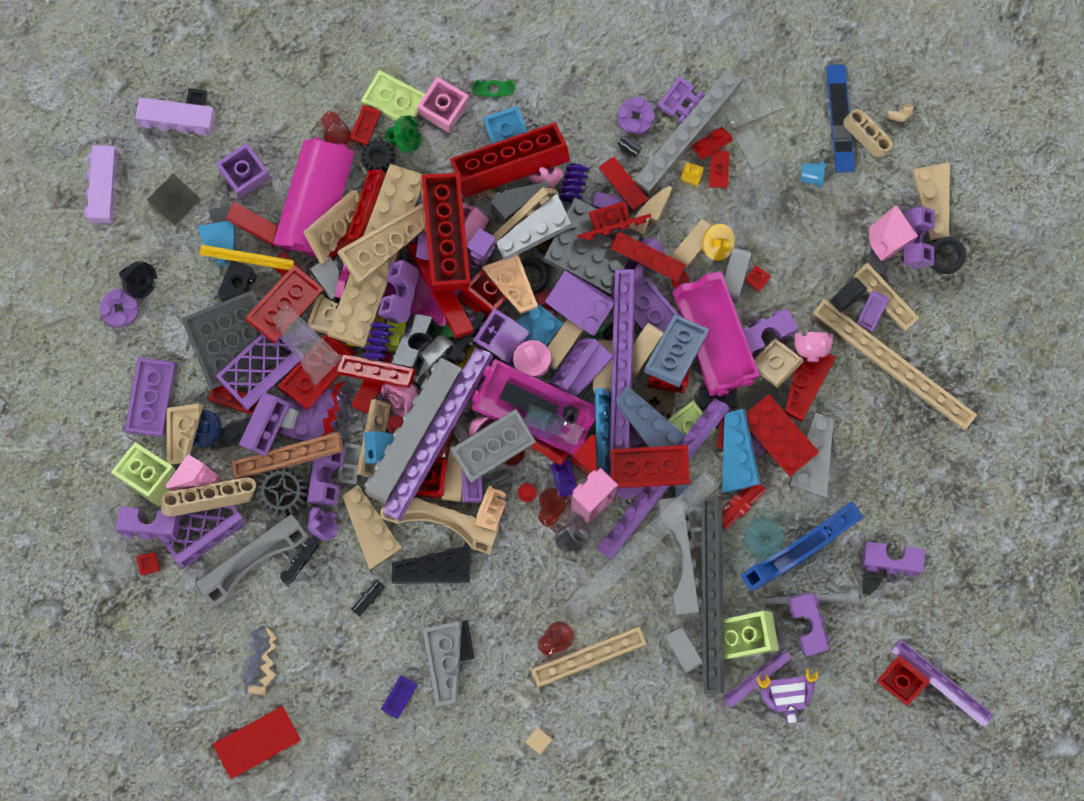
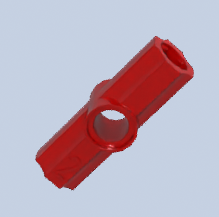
[722,483,766,531]

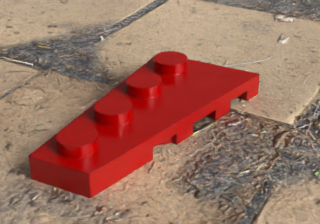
[785,354,836,422]

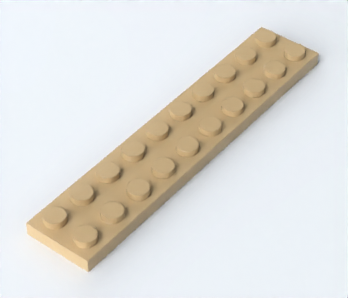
[328,164,424,348]

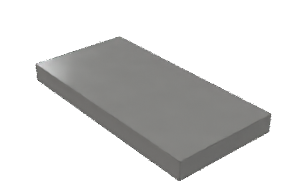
[450,409,536,483]

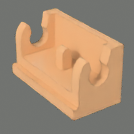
[475,486,506,531]

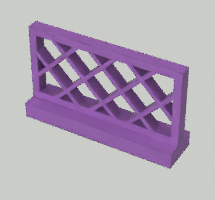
[215,334,304,411]
[162,496,246,569]

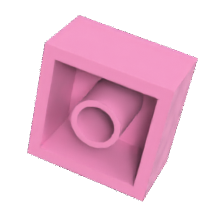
[417,77,469,133]

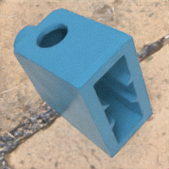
[198,221,236,267]
[364,431,395,465]

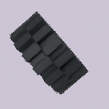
[361,139,396,174]

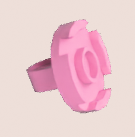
[513,340,552,378]

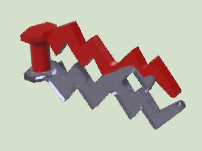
[321,381,354,446]

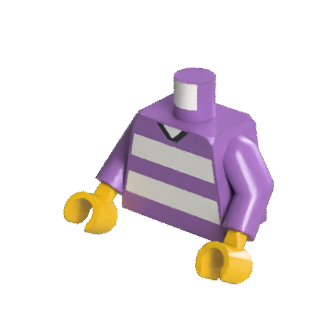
[756,668,818,724]

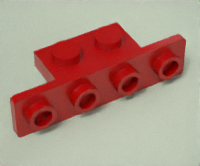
[577,201,652,241]

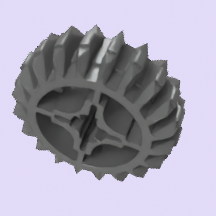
[255,467,308,518]

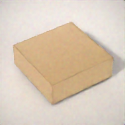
[525,727,552,755]

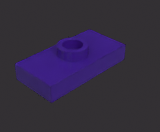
[551,461,577,497]
[381,675,418,720]

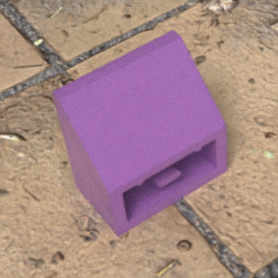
[473,308,530,364]

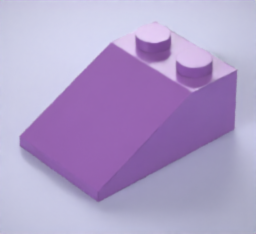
[545,270,614,336]

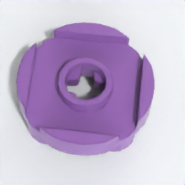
[617,97,655,135]
[99,289,139,328]

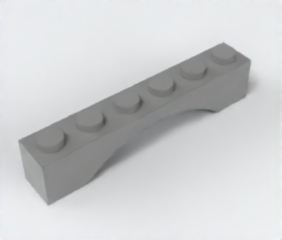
[658,497,702,617]
[196,514,309,607]

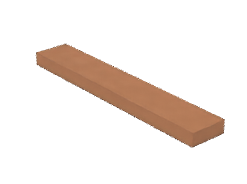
[232,432,343,480]

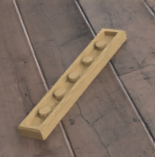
[531,626,647,688]

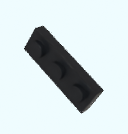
[449,311,485,365]

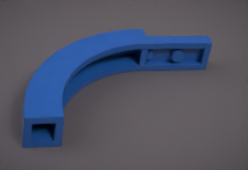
[740,501,864,592]

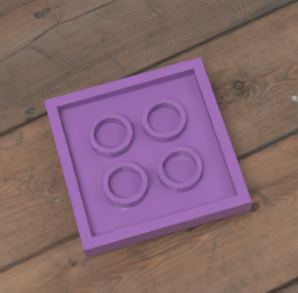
[276,389,345,442]

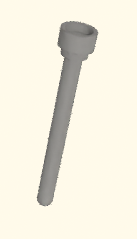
[764,589,859,605]

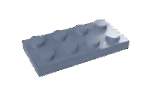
[644,314,709,387]

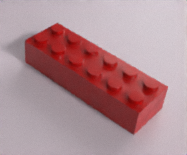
[450,122,570,198]
[420,172,470,292]

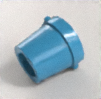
[801,161,826,188]

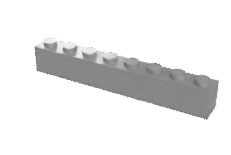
[634,69,742,197]
[365,358,462,505]

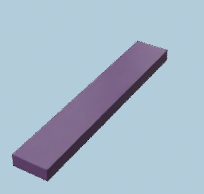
[891,639,993,727]

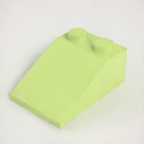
[111,442,176,507]
[724,611,779,660]

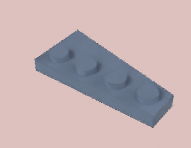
[614,386,685,447]

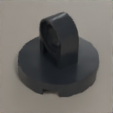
[119,261,157,299]

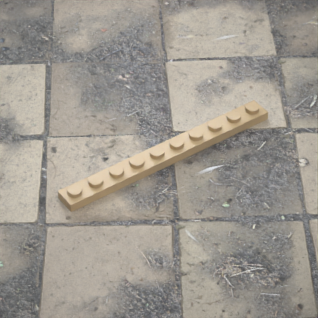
[812,299,977,431]

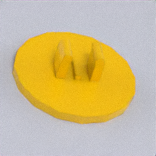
[702,223,735,261]

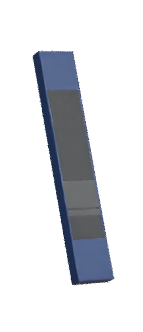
[826,64,855,173]

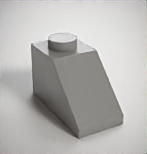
[310,257,341,302]

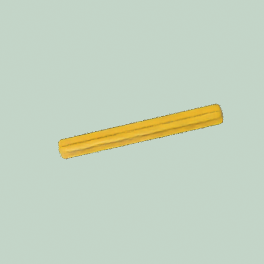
[200,245,294,270]

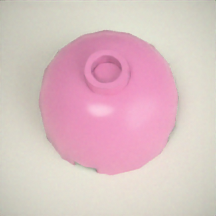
[794,332,833,362]
[381,382,418,417]

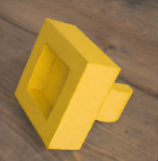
[680,162,704,187]

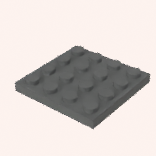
[542,198,641,296]
[181,290,282,390]

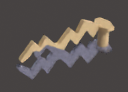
[239,626,277,696]

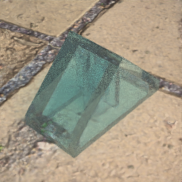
[524,404,565,437]

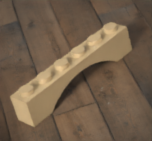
[380,497,499,555]

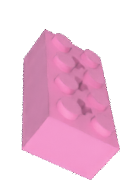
[571,468,618,525]

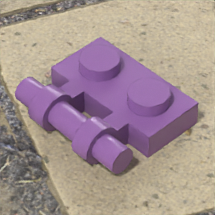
[658,76,705,123]

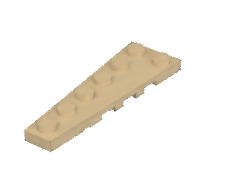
[338,204,424,284]

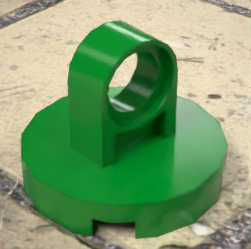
[385,115,422,153]

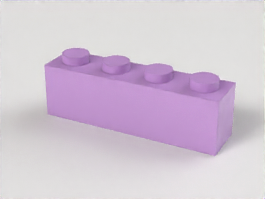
[135,97,215,136]
[84,145,118,224]

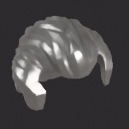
[554,523,590,555]

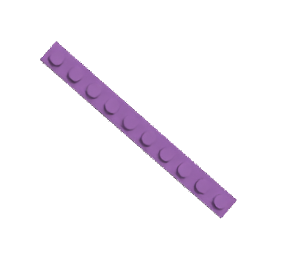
[609,270,636,462]
[382,347,494,521]
[597,398,730,560]

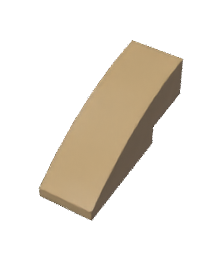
[629,186,673,239]

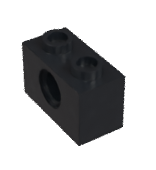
[217,261,256,301]

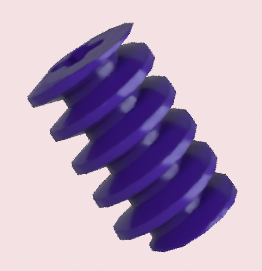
[559,163,590,203]
[363,322,395,363]

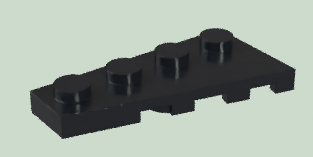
[391,544,470,584]

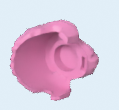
[528,167,563,188]

